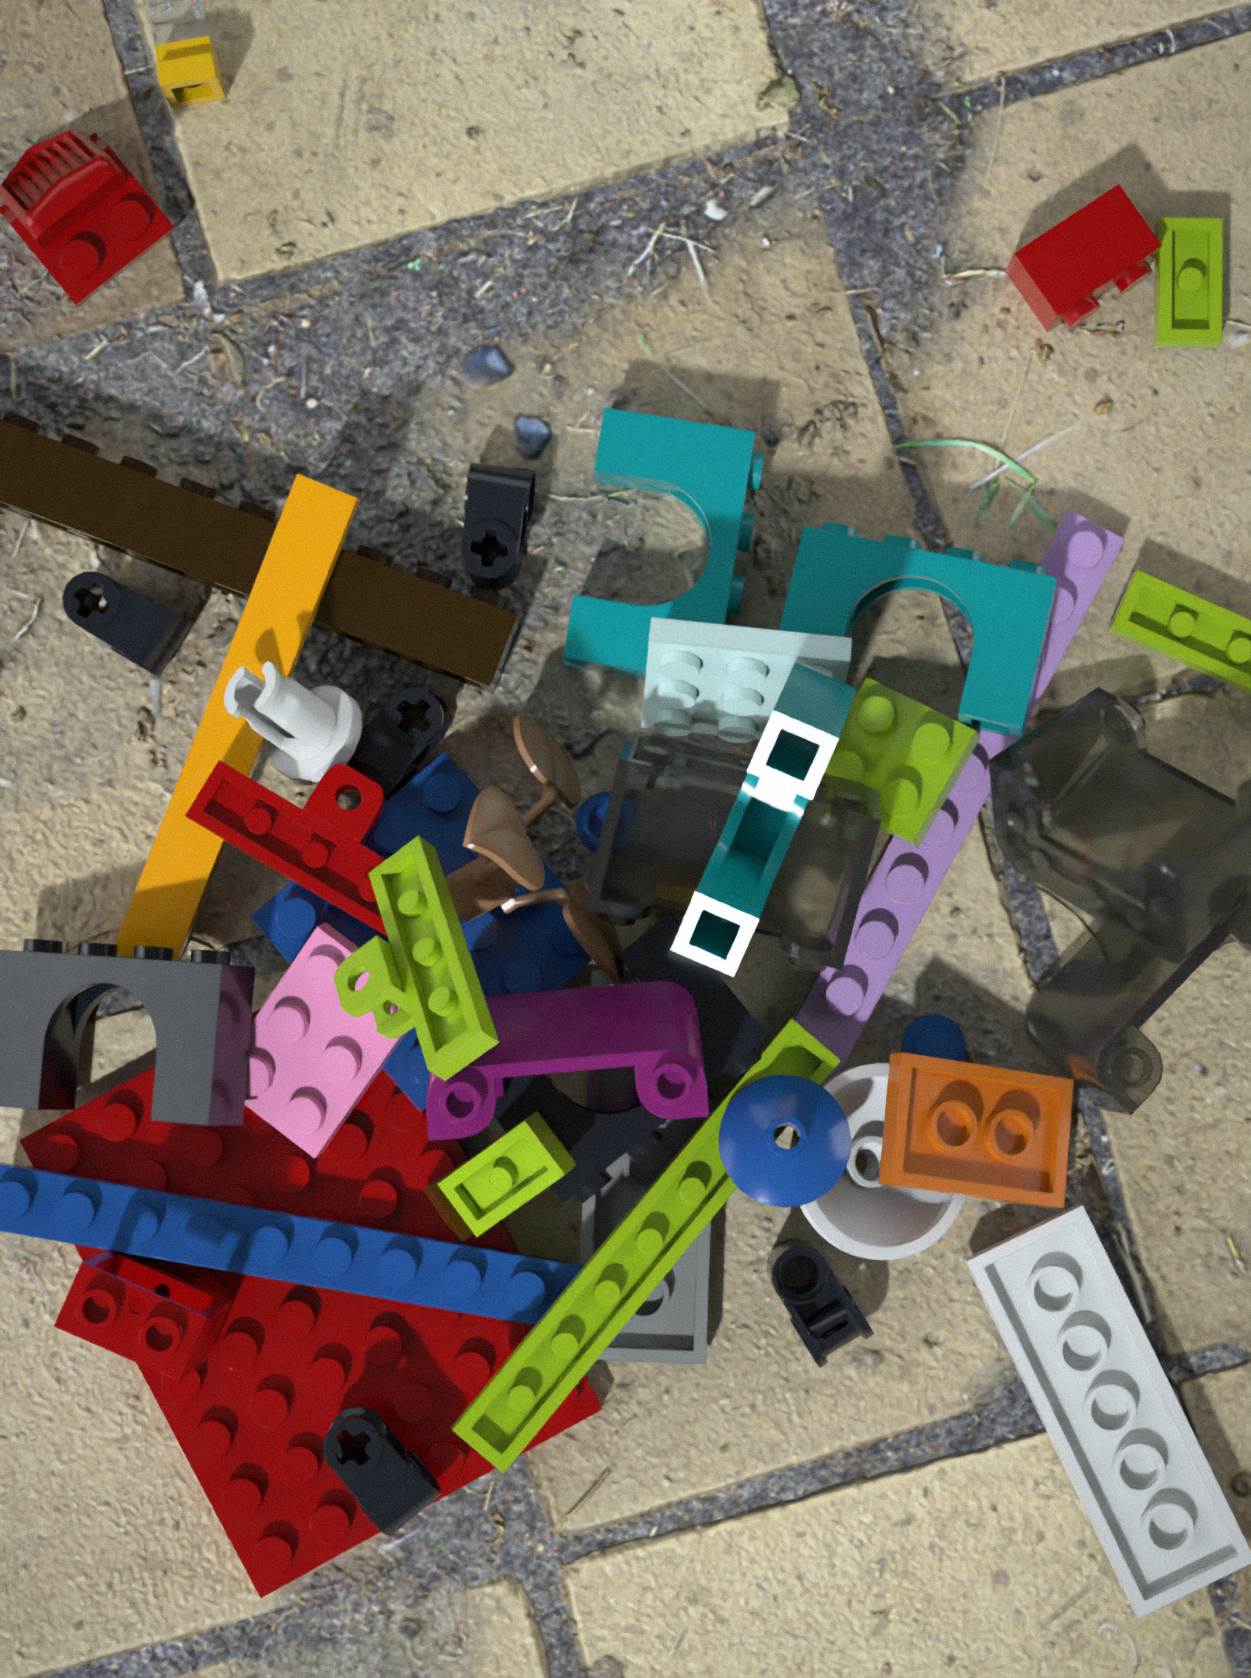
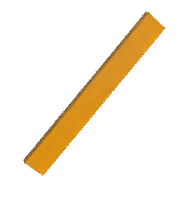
[114,473,361,961]

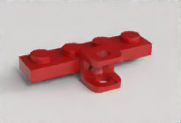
[185,760,388,937]

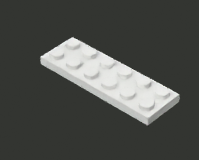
[964,1203,1251,1618]

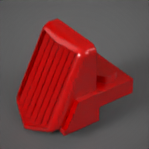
[0,129,175,308]

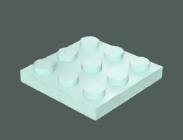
[641,617,852,743]

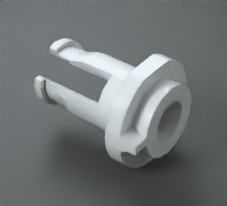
[224,661,362,785]

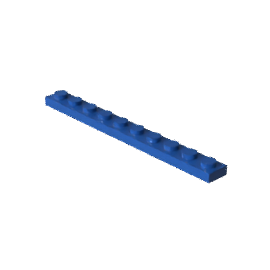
[0,1162,619,1340]

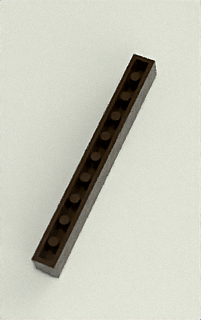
[0,411,520,694]

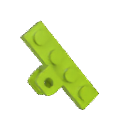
[334,835,499,1081]

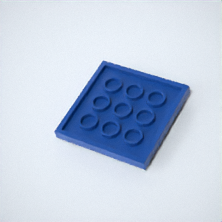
[250,752,593,1112]

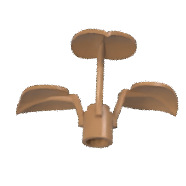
[445,712,624,985]

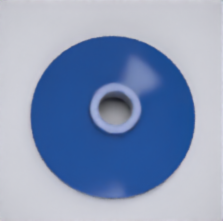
[718,1075,851,1208]

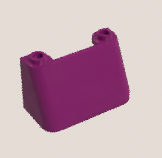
[426,981,709,1141]

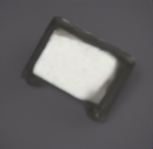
[988,687,1251,963]
[584,732,881,972]
[1023,852,1251,1115]

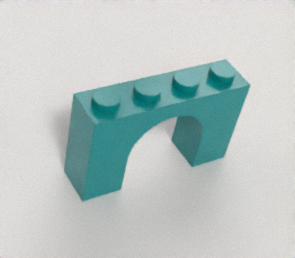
[563,407,765,679]
[779,522,1057,739]
[671,662,857,977]

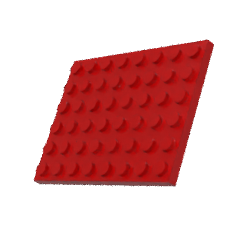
[19,1008,603,1598]

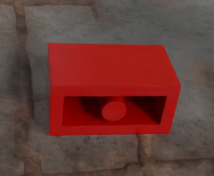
[1005,184,1162,332]

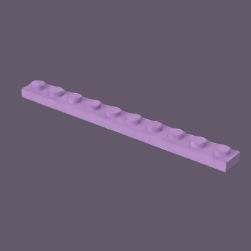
[793,510,1125,1084]

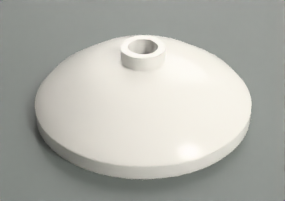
[790,1063,966,1260]

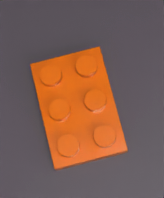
[878,1052,1074,1208]

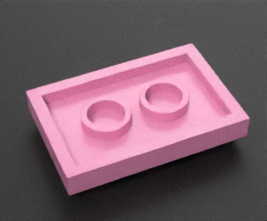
[244,922,406,1158]

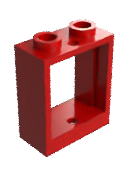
[54,1250,232,1381]

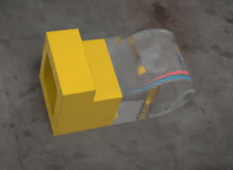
[148,0,226,108]

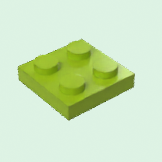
[814,677,981,848]

